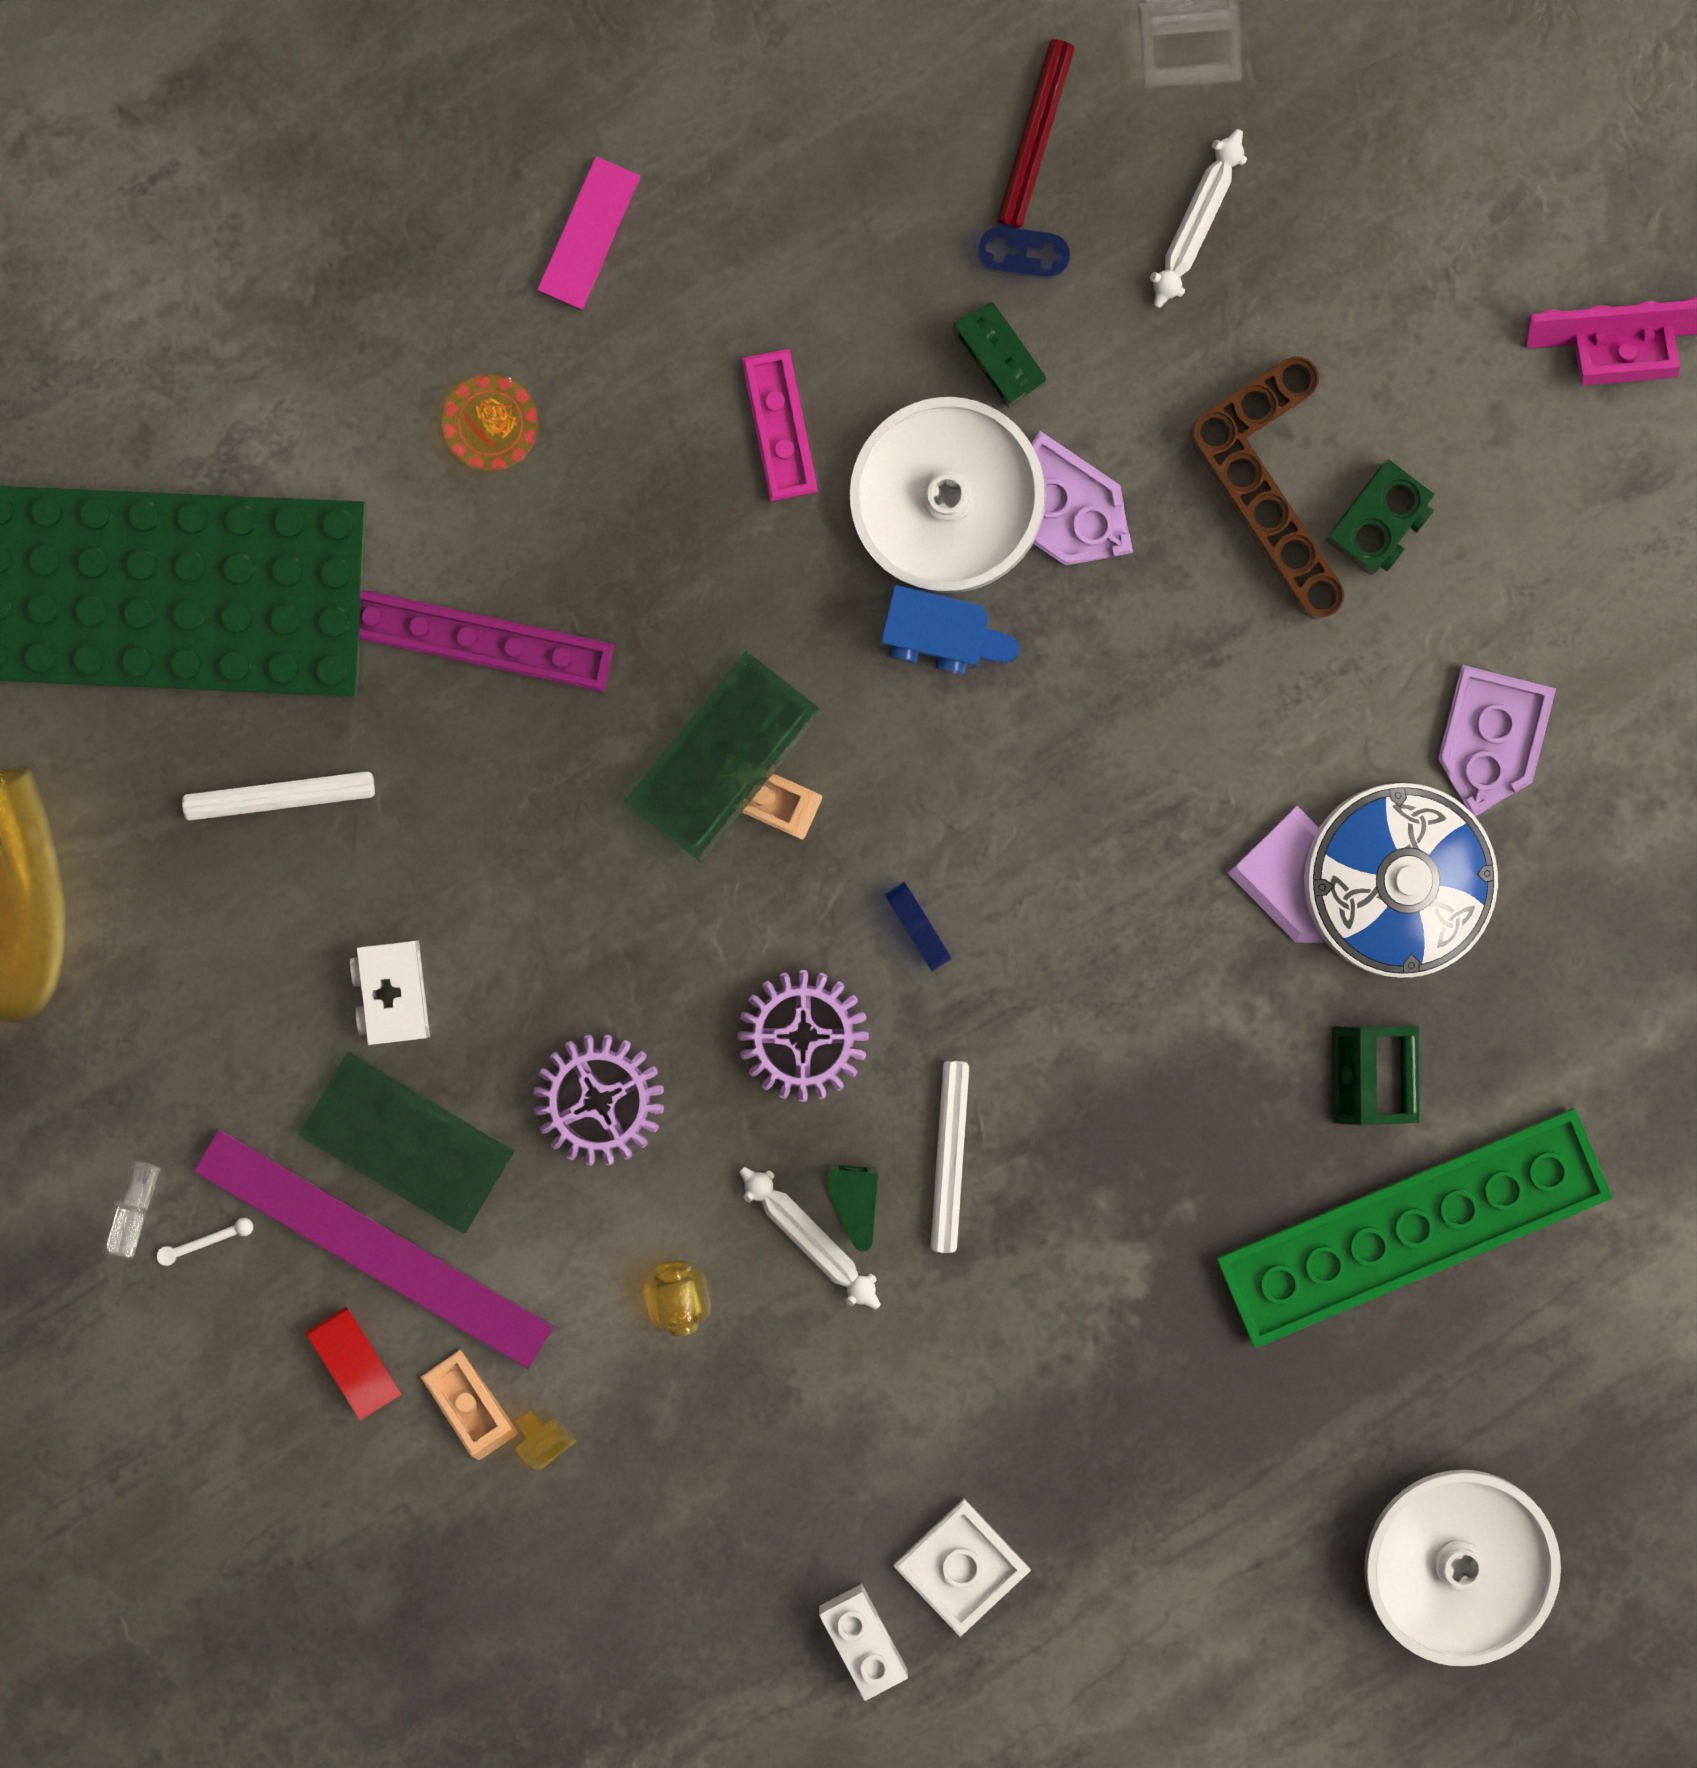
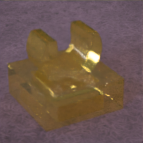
[515,1410,577,1471]

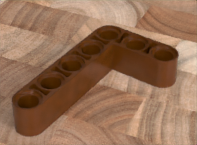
[1190,356,1344,619]

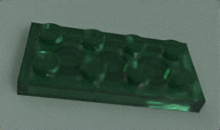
[624,650,823,863]
[298,1051,516,1235]

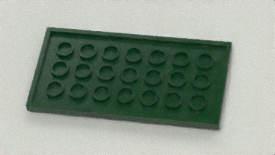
[0,486,366,697]

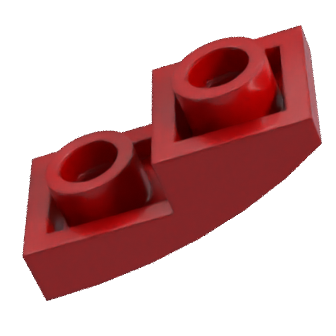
[305,1307,401,1421]

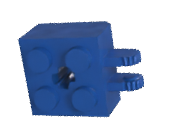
[880,585,1020,675]

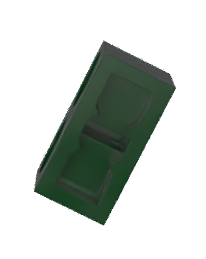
[1325,459,1435,575]

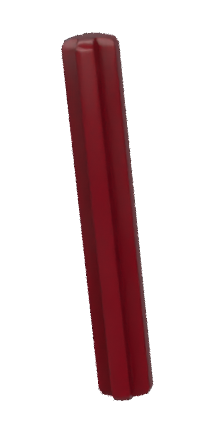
[998,39,1075,229]

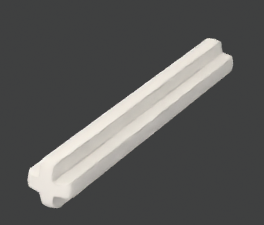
[182,772,375,820]
[930,1061,969,1253]

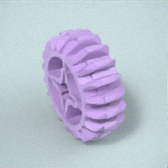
[737,970,869,1102]
[533,1035,664,1166]

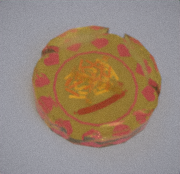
[442,374,539,472]

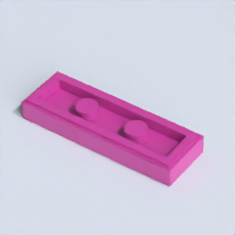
[538,156,641,311]
[742,349,818,502]

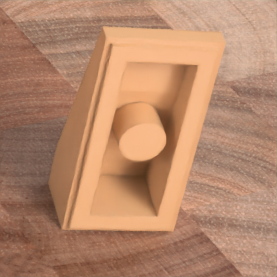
[710,754,822,840]
[421,1350,518,1460]

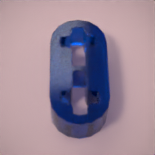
[978,226,1070,279]
[884,881,952,972]

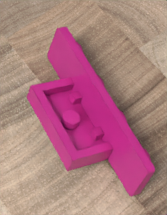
[1525,297,1697,386]

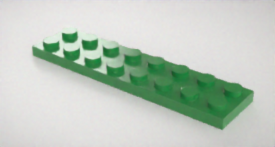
[1216,1108,1613,1348]

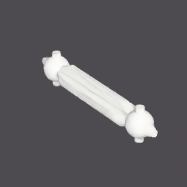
[1150,129,1247,308]
[740,1167,881,1310]

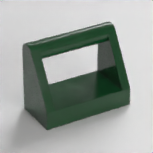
[1332,1025,1420,1125]
[827,1164,878,1251]

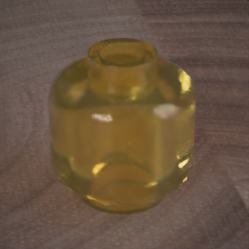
[644,1260,712,1336]

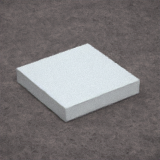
[894,1498,1031,1637]

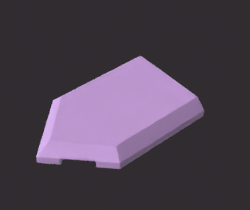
[1031,431,1133,566]
[1438,665,1556,817]
[1227,806,1326,943]

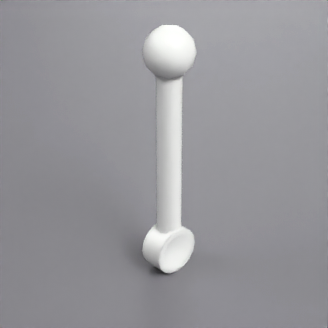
[157,1217,253,1266]

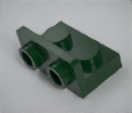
[952,302,1046,408]

